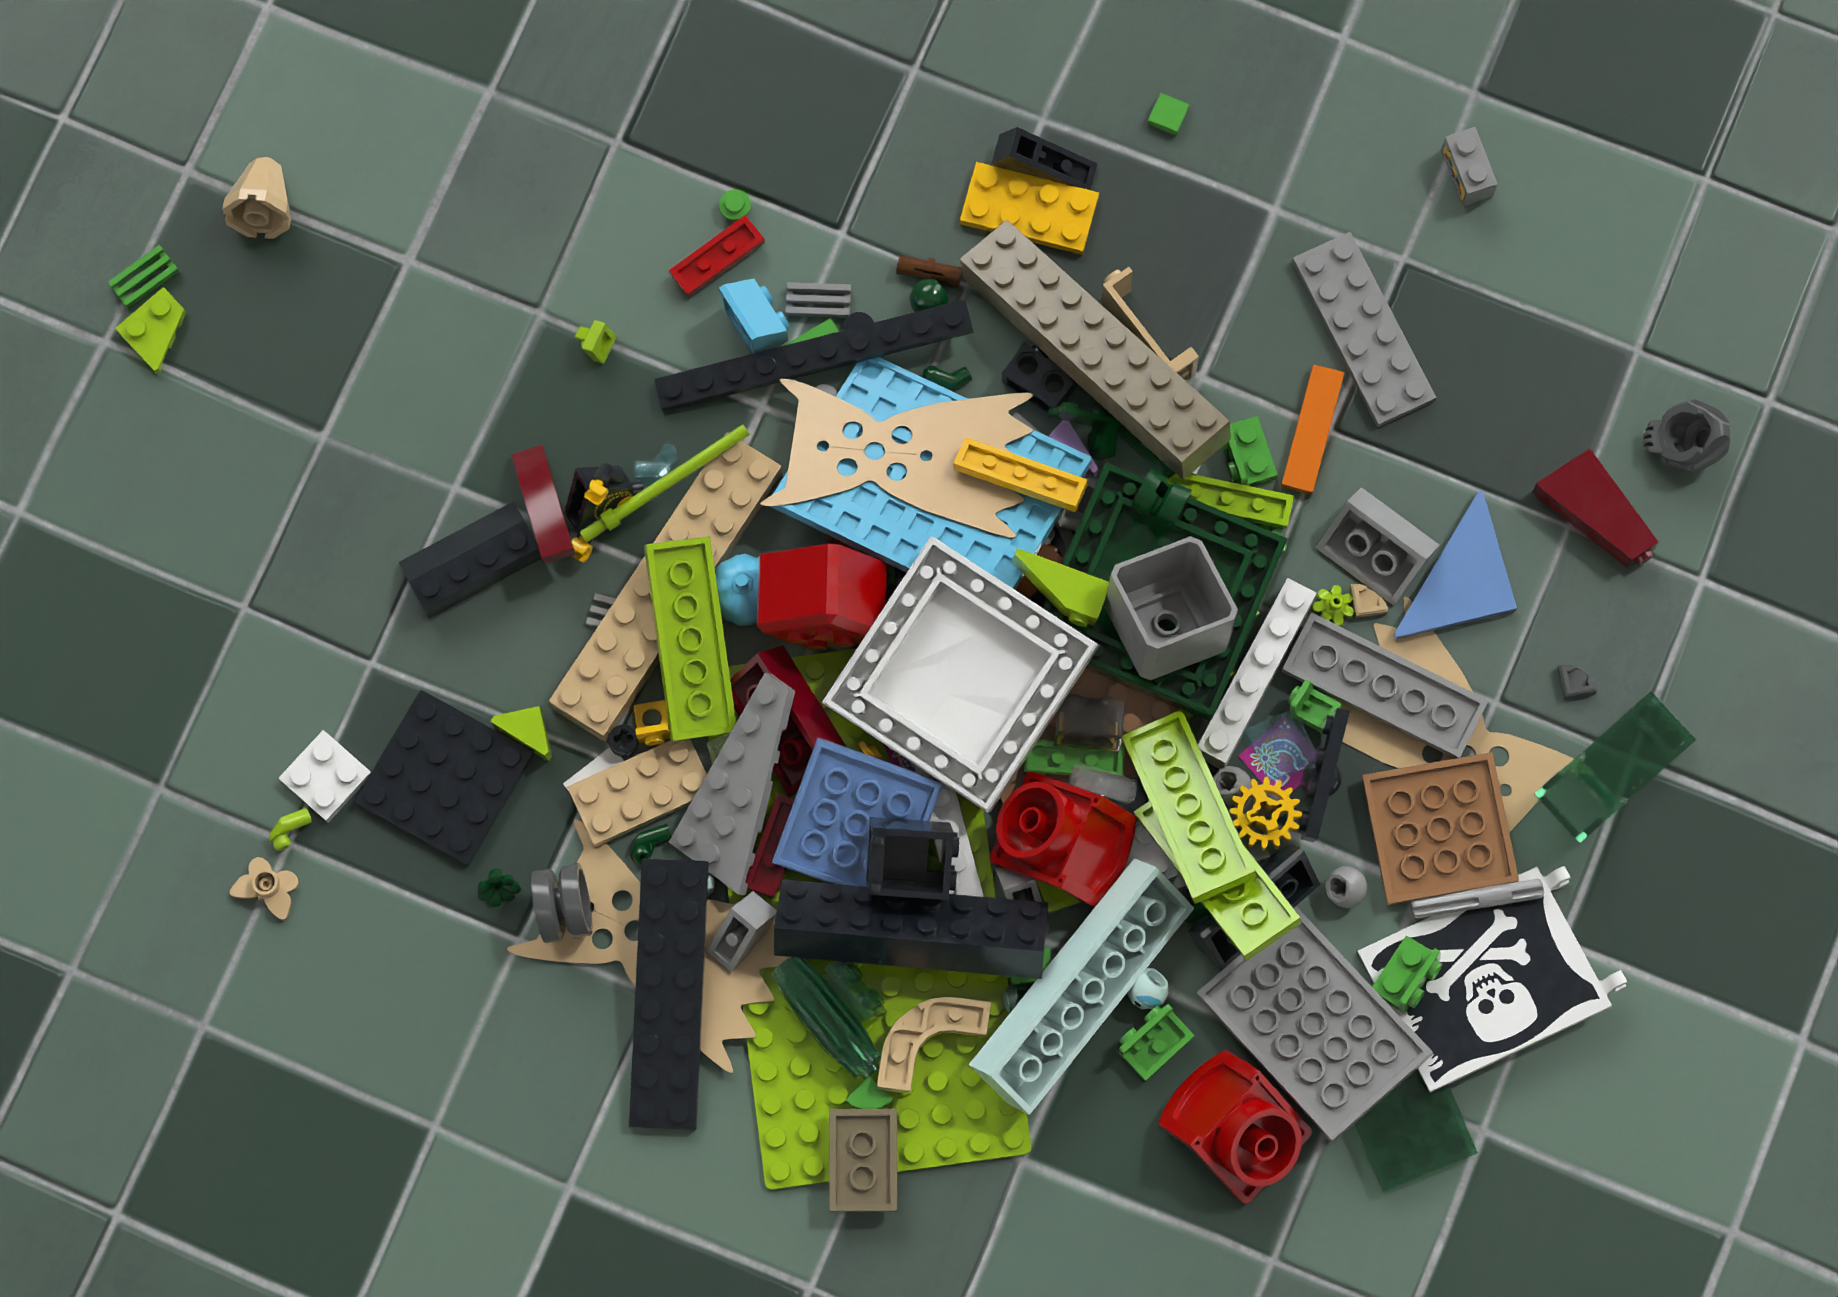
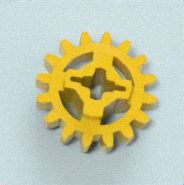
[1229,777,1302,851]

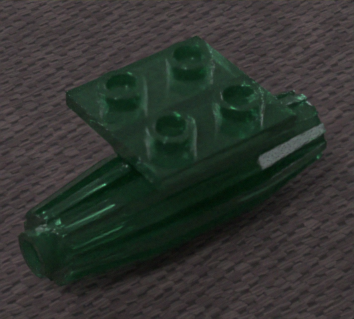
[772,957,887,1079]

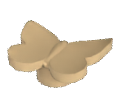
[229,857,299,921]

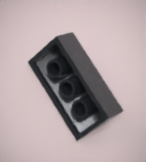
[399,502,542,618]
[1188,845,1320,971]

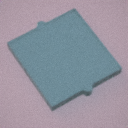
[1245,710,1316,781]

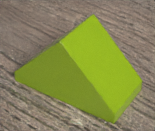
[490,706,552,762]

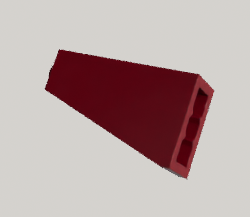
[1532,448,1659,567]

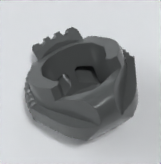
[1643,399,1730,473]

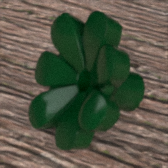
[478,868,521,907]

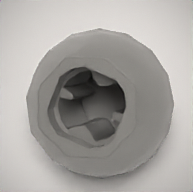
[1213,766,1251,808]
[1325,866,1367,908]

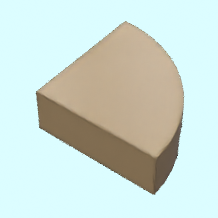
[1350,584,1388,618]

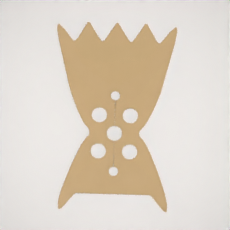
[760,379,1033,538]
[1325,597,1594,833]
[507,819,793,1073]

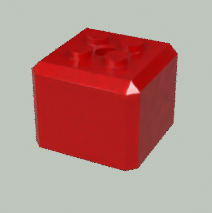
[756,544,887,650]

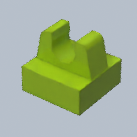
[574,320,617,364]

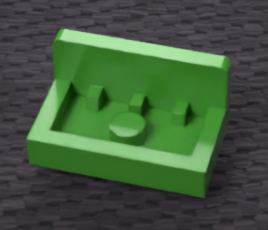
[1118,1004,1195,1082]

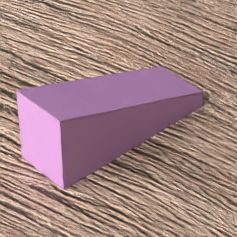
[1049,420,1099,478]

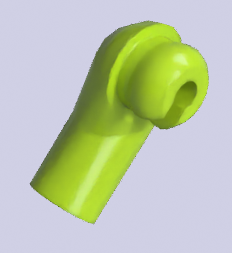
[269,808,312,851]

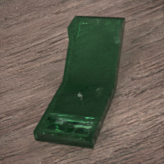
[1534,691,1696,844]

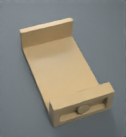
[1101,267,1199,382]

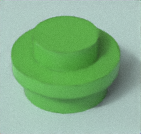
[719,189,751,221]

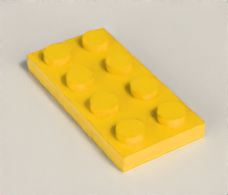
[960,162,1099,255]

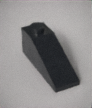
[991,127,1098,190]

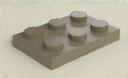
[829,1109,897,1212]

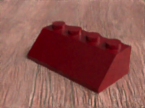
[730,645,847,797]

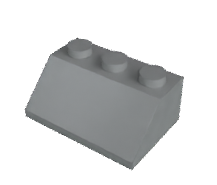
[1316,487,1440,606]

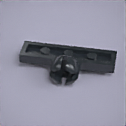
[1298,708,1350,843]

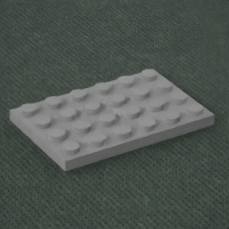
[1197,906,1433,1143]

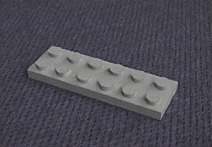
[1292,232,1436,428]
[1281,612,1489,759]

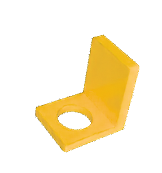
[633,700,670,746]

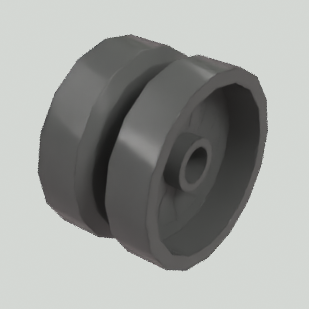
[531,863,593,943]

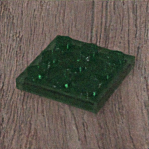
[1355,1069,1478,1192]

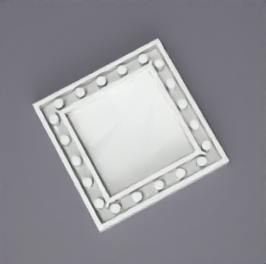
[822,535,1100,813]

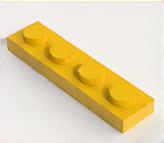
[953,437,1088,512]

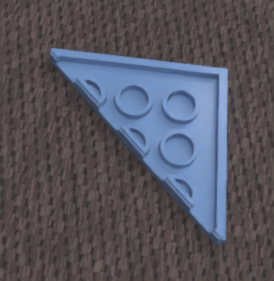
[1393,490,1517,640]

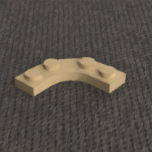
[877,997,991,1094]

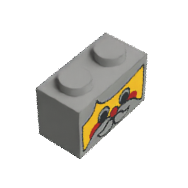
[1441,127,1498,207]

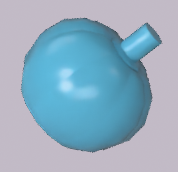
[715,554,759,626]

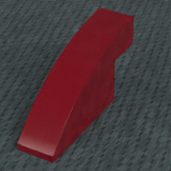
[512,445,576,564]

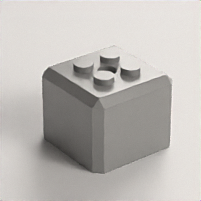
[1104,536,1238,680]

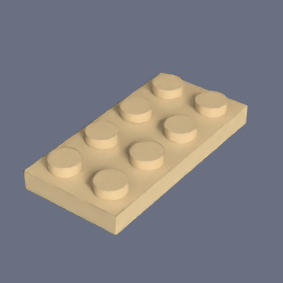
[567,739,707,848]

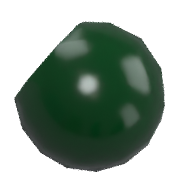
[909,278,950,312]

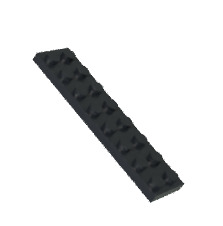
[629,858,709,1130]

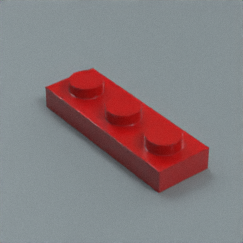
[669,215,765,298]

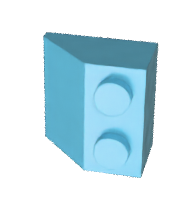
[719,279,790,354]

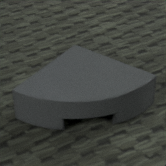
[1557,665,1598,699]

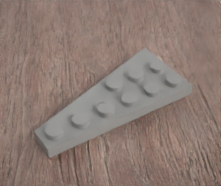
[669,673,795,895]

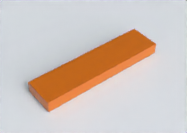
[1281,364,1344,495]

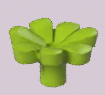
[1311,585,1354,627]

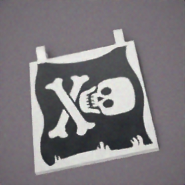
[1358,866,1627,1093]

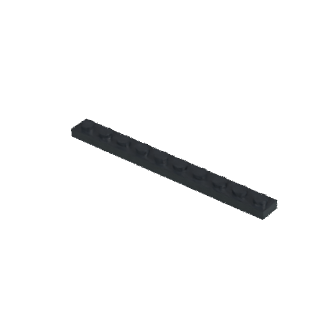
[654,299,974,412]

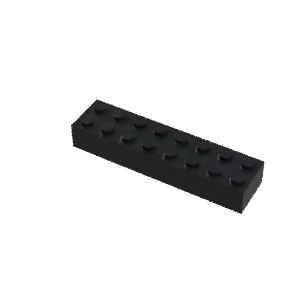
[774,879,1048,979]

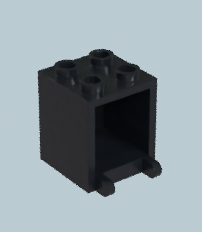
[866,817,959,900]

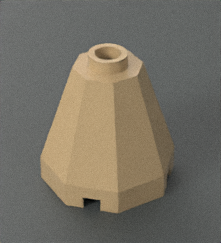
[222,157,291,239]

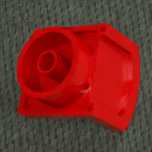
[990,772,1136,907]
[1158,1050,1312,1204]

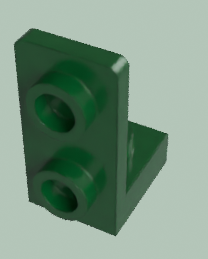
[1048,402,1119,461]

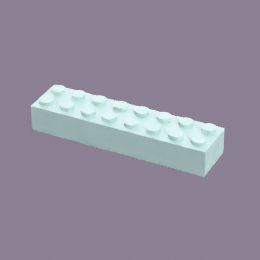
[969,858,1194,1115]

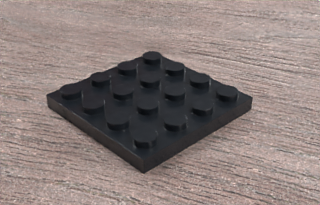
[354,690,535,867]

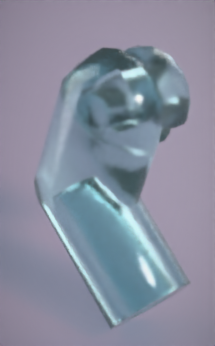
[635,444,679,477]

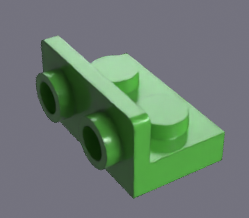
[1220,416,1278,486]
[1372,935,1443,1014]

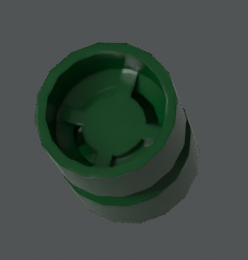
[1132,468,1192,528]

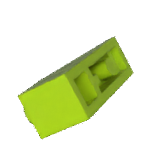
[1012,548,1109,627]

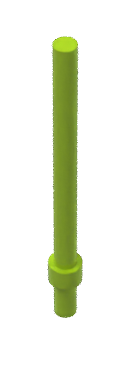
[580,424,750,542]

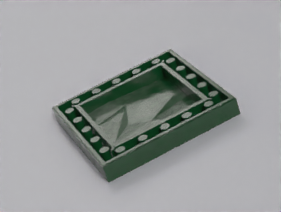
[1043,462,1288,721]

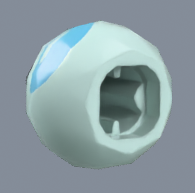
[1127,968,1168,1010]

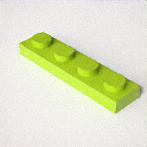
[1165,469,1294,529]

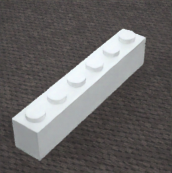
[1198,578,1317,769]

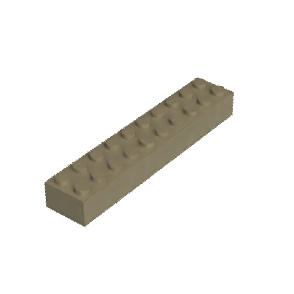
[960,220,1231,480]

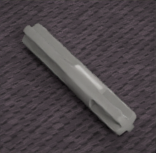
[1411,879,1544,918]

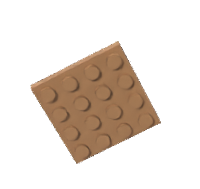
[1361,752,1519,906]

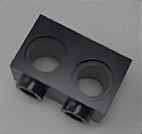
[1002,343,1077,413]

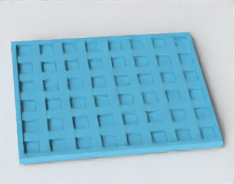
[770,357,1092,590]

